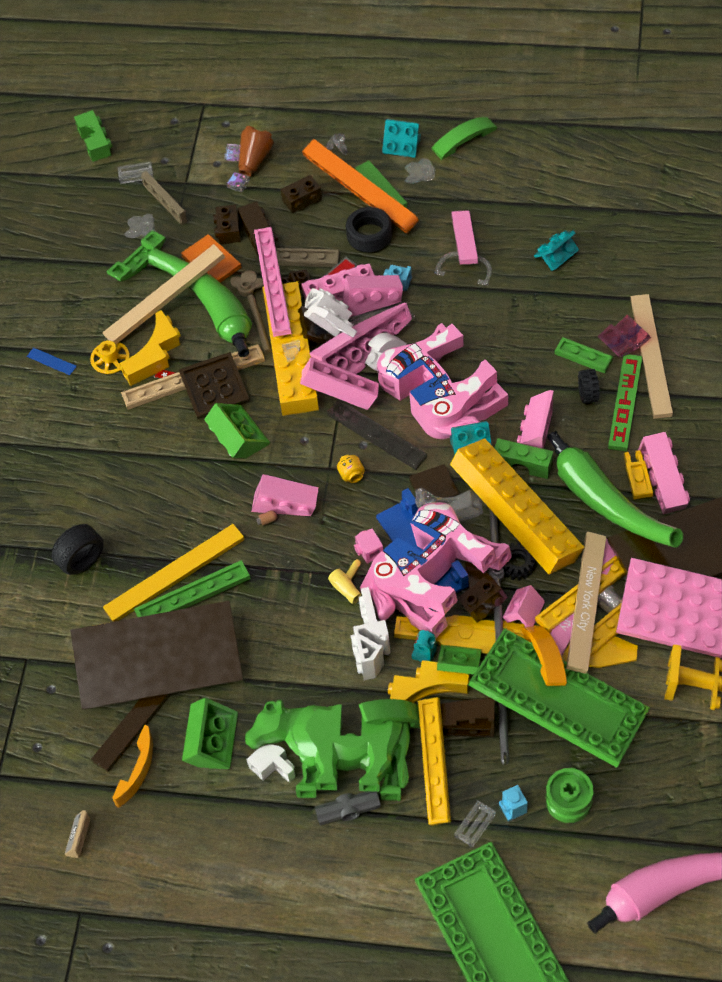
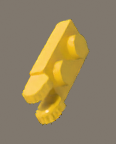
[624,450,653,499]

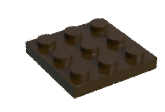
[179,352,250,420]

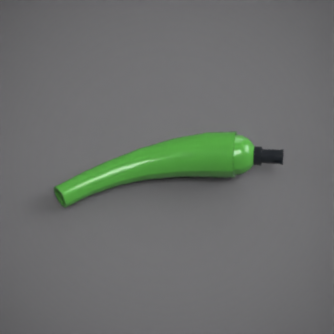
[148,248,252,357]
[546,431,683,548]

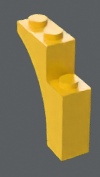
[120,310,181,386]
[388,660,471,703]

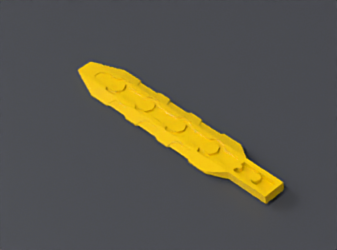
[394,615,638,668]

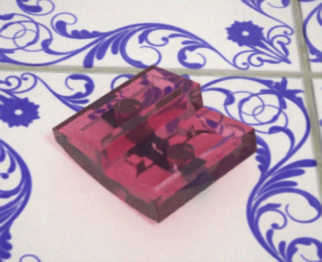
[598,315,651,358]

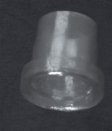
[598,585,622,610]

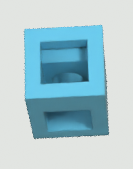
[384,265,412,291]
[499,785,528,821]

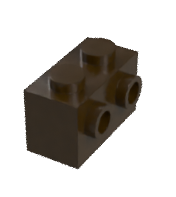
[280,175,322,214]
[213,204,241,245]
[457,573,508,622]

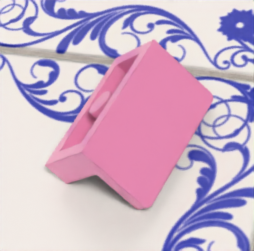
[503,585,545,627]

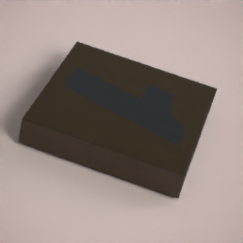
[298,306,335,344]

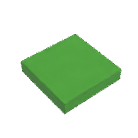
[437,645,482,674]

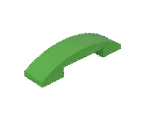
[432,117,497,160]
[107,230,166,281]
[359,699,420,728]

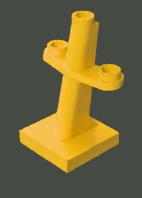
[664,644,722,711]

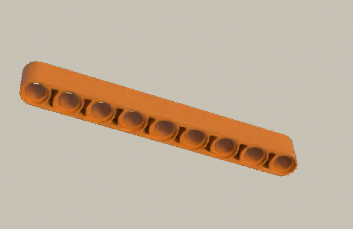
[302,139,419,234]

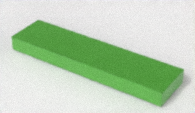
[355,161,407,208]

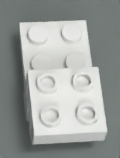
[304,288,357,337]
[351,587,391,680]

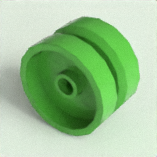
[546,768,593,823]

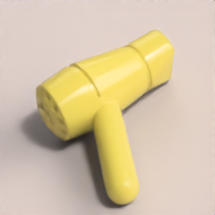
[328,560,361,605]

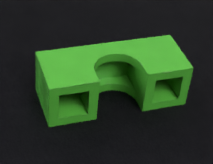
[74,110,112,162]
[494,438,553,479]

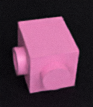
[354,528,383,564]

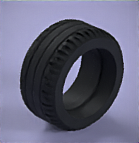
[346,207,392,253]
[51,524,104,575]

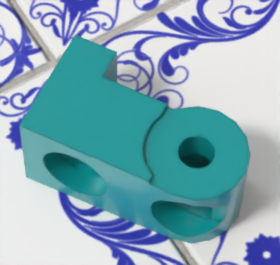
[412,630,437,662]

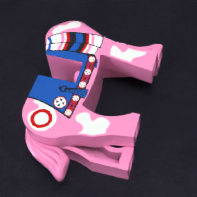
[377,323,508,439]
[370,502,512,638]

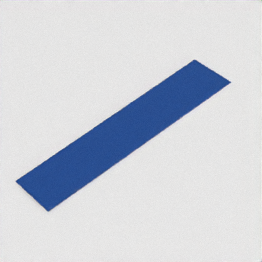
[26,347,76,375]

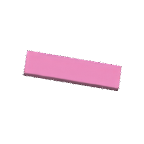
[452,210,478,265]

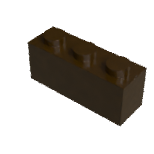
[237,201,278,256]

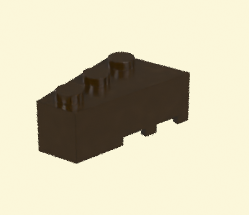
[440,697,495,737]

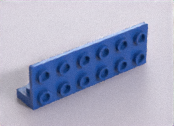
[376,488,469,593]

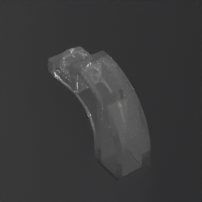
[415,488,483,522]

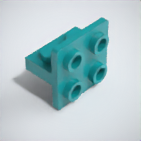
[382,119,421,158]
[534,230,579,271]
[450,421,492,455]

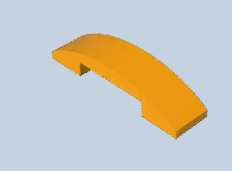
[521,626,567,686]
[112,725,153,808]

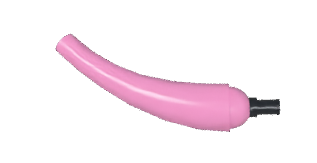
[587,852,722,934]

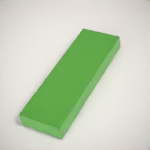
[555,337,613,373]

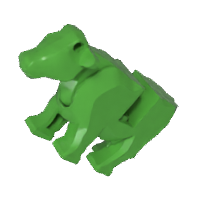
[245,700,410,801]

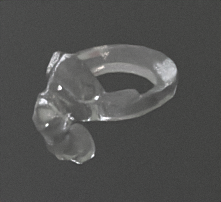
[326,133,348,155]

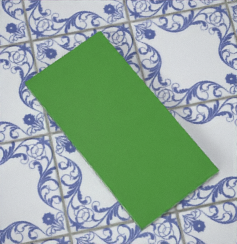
[468,628,650,767]
[415,842,569,982]

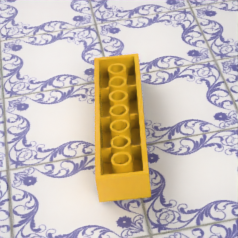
[263,282,319,416]
[450,439,584,574]

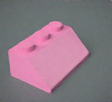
[517,390,554,449]

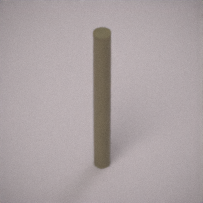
[247,294,271,354]

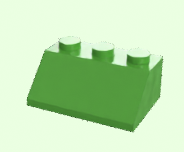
[204,403,270,458]
[182,698,238,769]

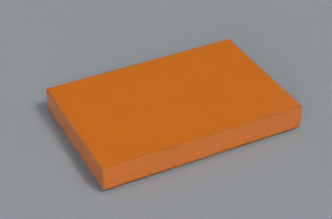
[181,234,242,282]

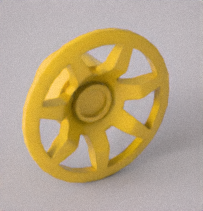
[90,340,130,374]

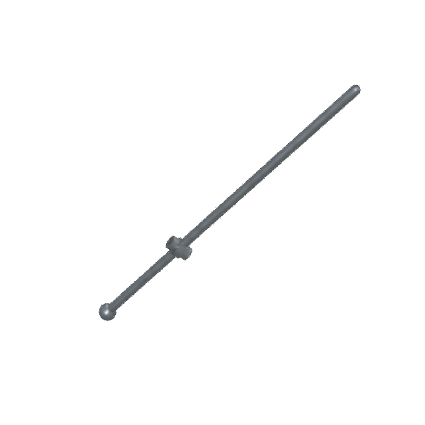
[489,508,509,765]

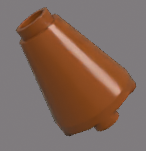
[238,126,274,177]

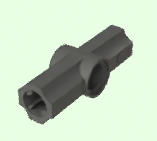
[315,791,381,825]

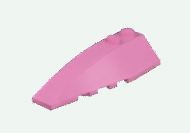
[310,303,412,374]

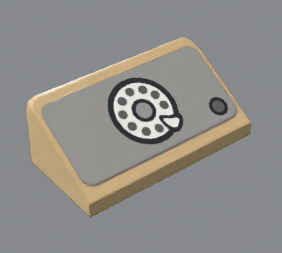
[65,810,90,858]

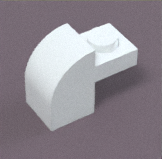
[365,333,407,371]
[247,745,295,783]

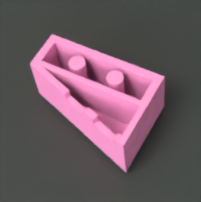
[343,275,403,317]
[251,474,318,516]

